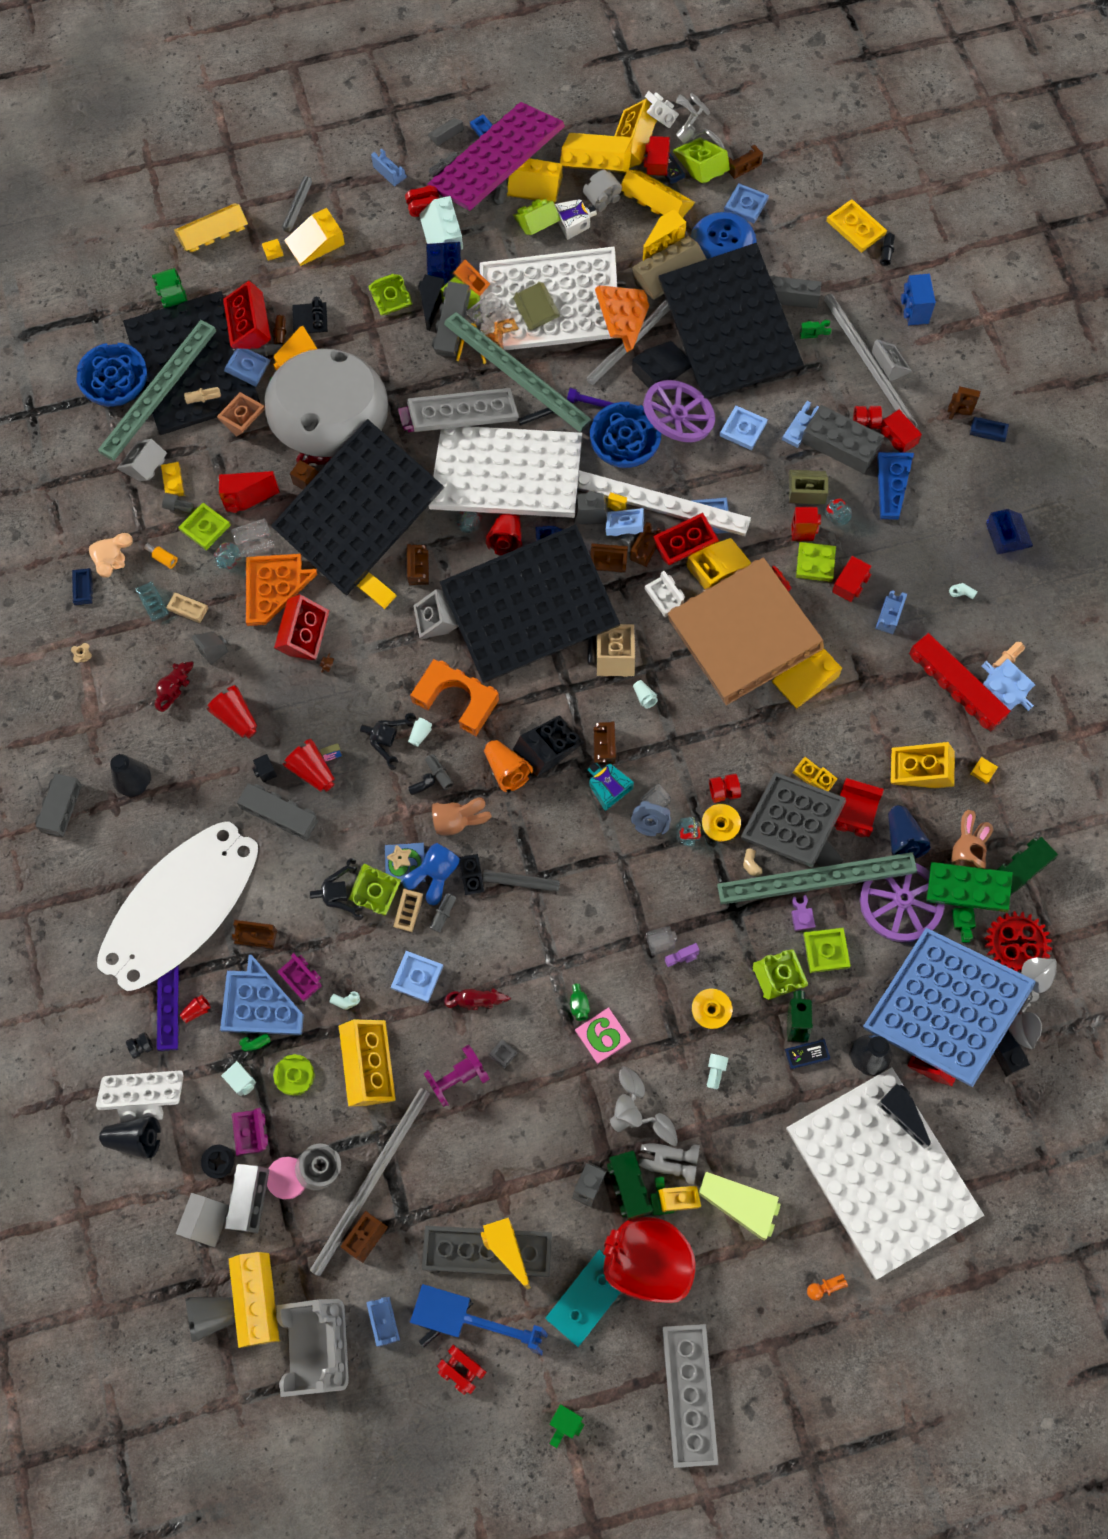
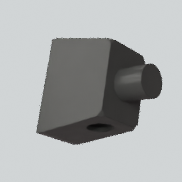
[574,491,608,524]
[572,1162,608,1208]

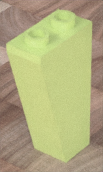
[699,1172,781,1240]

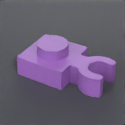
[791,895,815,932]
[665,943,700,967]

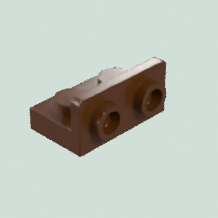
[947,386,981,420]

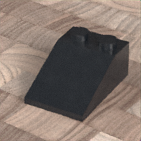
[632,341,691,393]

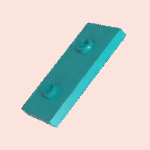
[545,1250,621,1347]

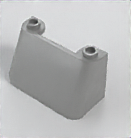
[276,1299,349,1397]

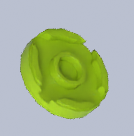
[273,1054,315,1096]

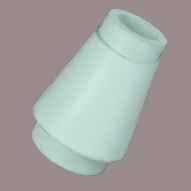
[633,680,658,708]
[408,717,432,747]

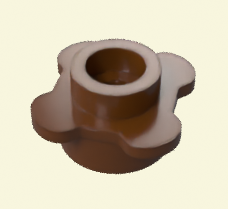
[319,653,334,673]

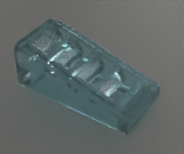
[136,582,169,622]

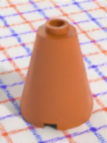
[484,740,533,792]

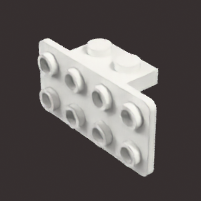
[96,1071,184,1122]

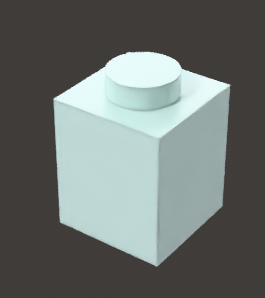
[221,1062,256,1096]

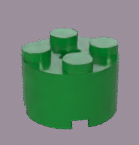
[152,268,188,308]

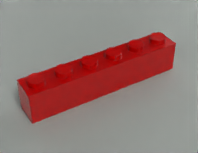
[909,633,1011,732]

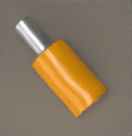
[144,543,178,569]

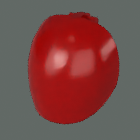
[603,1217,695,1303]

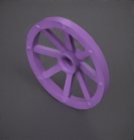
[643,380,715,442]
[860,863,944,942]

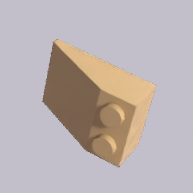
[597,624,635,677]

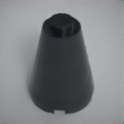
[110,754,151,797]
[850,1034,892,1076]
[99,1116,161,1159]

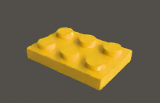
[826,199,887,253]

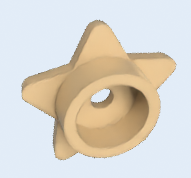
[387,845,412,870]

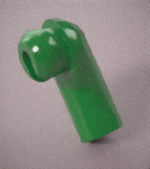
[239,1033,271,1052]

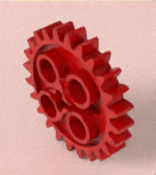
[985,911,1052,974]

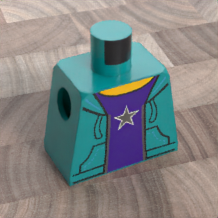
[588,763,634,811]

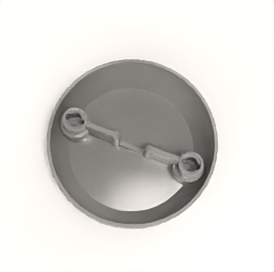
[265,349,388,457]

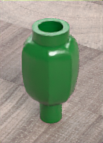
[570,984,590,1021]

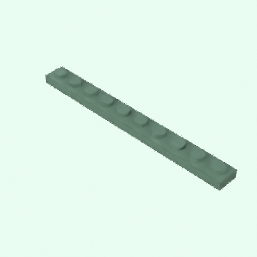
[444,312,591,432]
[98,320,216,461]
[717,852,917,905]

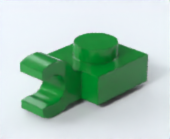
[800,320,831,339]
[952,908,976,943]
[650,1177,674,1216]

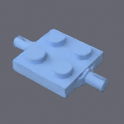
[981,659,1035,711]

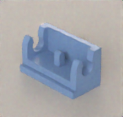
[371,149,407,187]
[875,591,907,634]
[366,1297,400,1347]

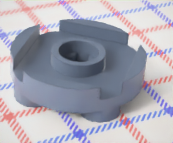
[631,801,671,836]

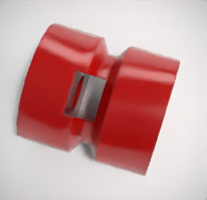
[853,406,882,429]
[709,773,741,803]

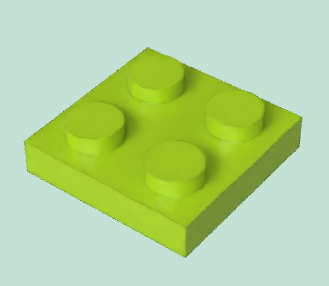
[178,503,231,550]
[796,542,836,582]
[803,928,851,973]

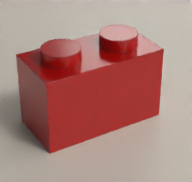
[644,136,670,176]
[880,409,922,453]
[791,507,821,541]
[832,556,872,602]

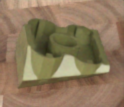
[513,281,560,331]

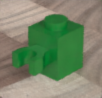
[549,1404,585,1448]

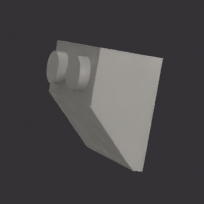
[117,439,167,481]
[413,589,458,639]

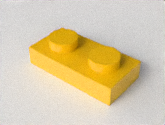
[161,462,185,497]
[658,1186,701,1212]

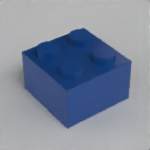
[901,274,936,326]

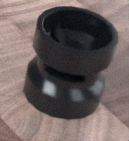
[126,1032,153,1059]

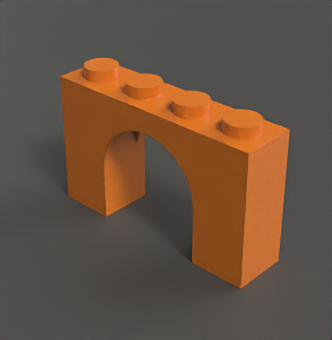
[410,659,499,736]

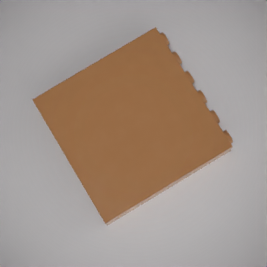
[667,557,824,705]

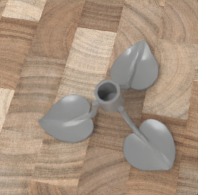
[676,93,725,149]
[1008,958,1057,1049]
[610,1066,678,1147]

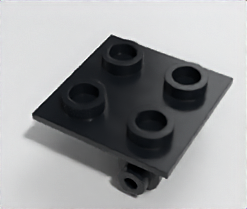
[292,296,328,334]

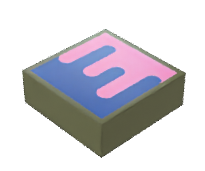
[320,744,343,762]

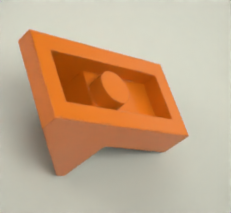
[453,259,490,296]

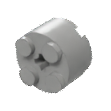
[583,169,622,212]
[295,1143,341,1190]

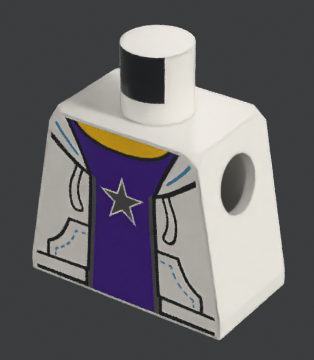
[555,199,597,240]

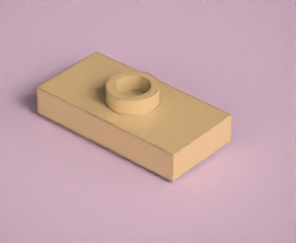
[166,593,208,623]

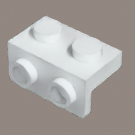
[645,91,679,128]
[645,571,685,617]

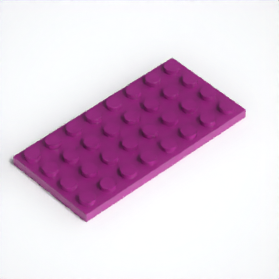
[427,102,565,211]

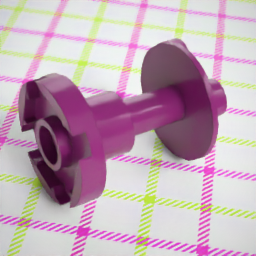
[423,1044,490,1107]

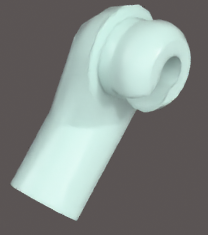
[949,583,978,599]
[330,991,360,1010]

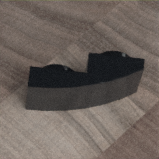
[459,854,485,895]

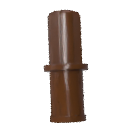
[273,315,287,345]

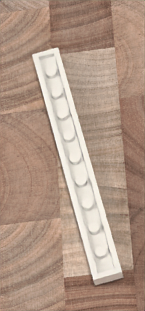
[577,470,751,536]

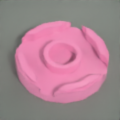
[267,1157,305,1200]

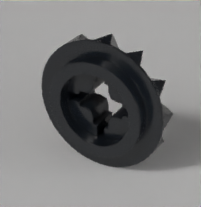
[201,1144,235,1179]

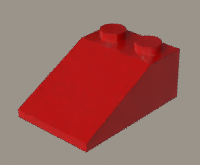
[219,471,280,513]

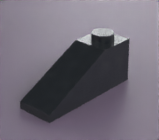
[418,274,445,331]
[994,1030,1030,1077]
[877,1084,931,1149]

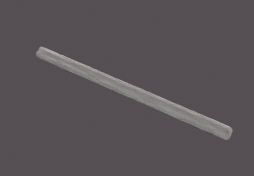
[824,293,918,428]
[587,300,670,385]
[310,1088,430,1276]

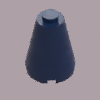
[888,805,931,859]

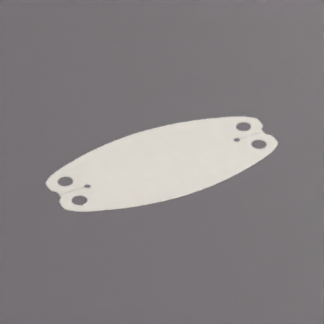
[97,822,258,991]

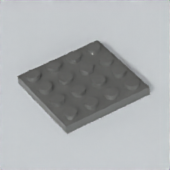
[741,772,846,868]

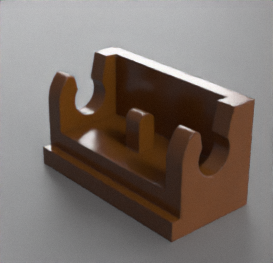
[728,145,763,179]
[630,522,661,567]
[590,543,628,573]
[407,544,429,585]
[593,721,616,764]
[232,920,277,949]
[340,1211,388,1263]

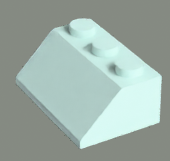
[419,196,463,256]

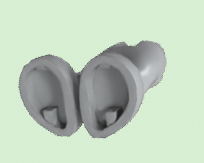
[638,1143,700,1185]

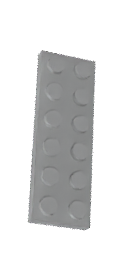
[407,388,519,432]
[662,1324,718,1468]

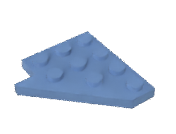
[220,955,304,1035]

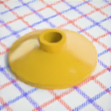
[702,804,741,842]
[692,989,732,1029]

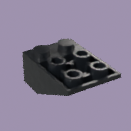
[513,715,584,777]

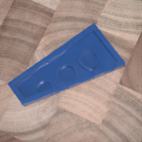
[877,452,914,520]

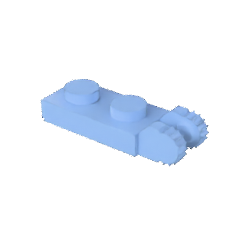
[782,401,819,448]

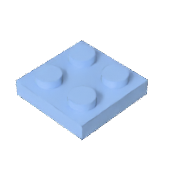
[720,406,768,451]
[606,508,644,536]
[391,951,443,1003]

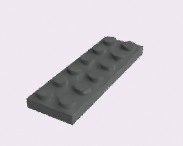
[422,1226,552,1277]

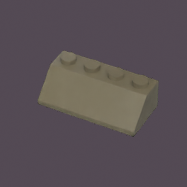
[632,236,706,300]

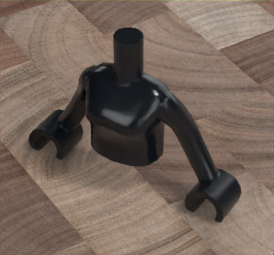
[360,713,416,770]
[310,858,363,920]

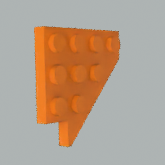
[595,285,649,352]
[246,554,317,626]

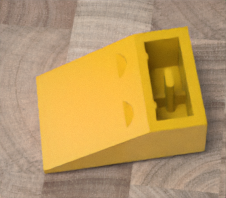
[643,209,686,261]
[687,538,751,589]

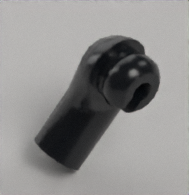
[408,773,435,795]

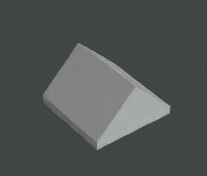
[871,339,912,382]
[176,1193,229,1247]

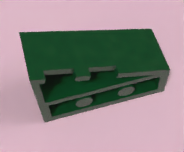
[997,837,1058,895]
[607,1150,653,1220]

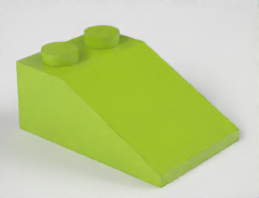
[673,137,730,183]

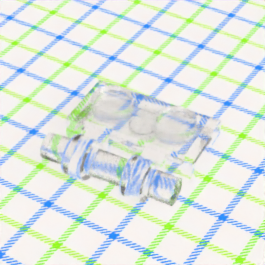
[465,292,511,334]
[231,518,275,558]

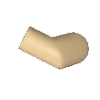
[743,849,762,877]

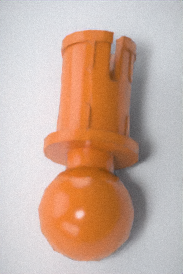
[807,1274,848,1301]

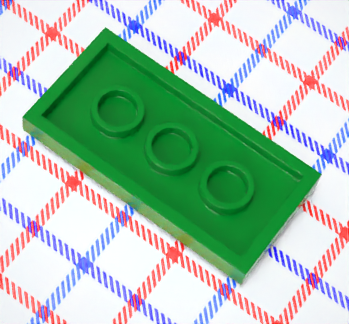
[927,862,1013,912]

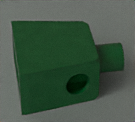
[787,990,813,1042]

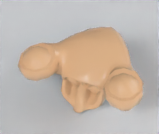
[89,533,133,577]

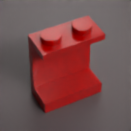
[833,778,884,837]

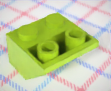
[513,199,560,235]

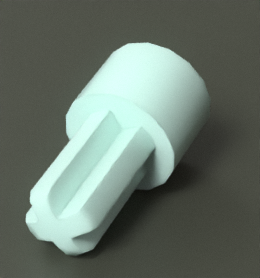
[707,1054,728,1089]

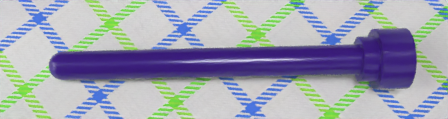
[567,388,614,408]

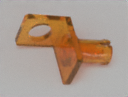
[485,318,519,349]

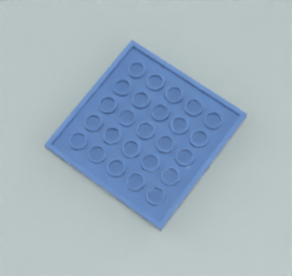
[863,928,1036,1087]

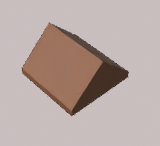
[217,392,265,437]

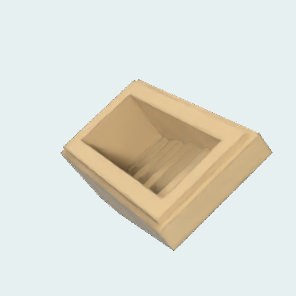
[393,889,424,932]

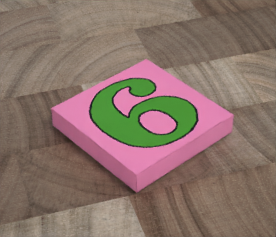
[575,1007,631,1065]

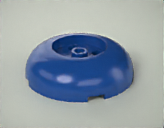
[690,212,757,259]
[76,343,147,407]
[590,402,661,468]

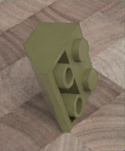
[789,470,828,504]

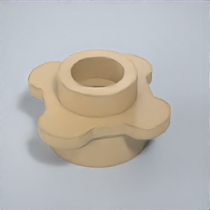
[71,643,92,663]

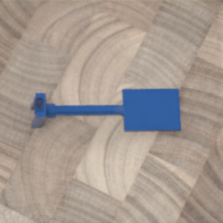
[410,1284,548,1356]

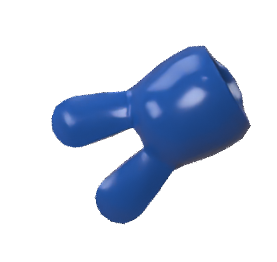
[402,843,460,905]

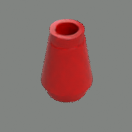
[180,995,211,1023]

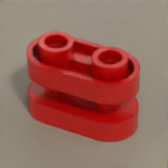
[405,185,439,217]
[437,1344,487,1395]

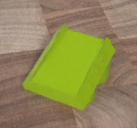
[368,274,413,315]
[348,864,401,916]
[753,949,808,1000]

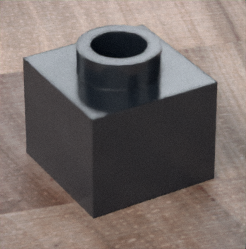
[252,754,277,783]

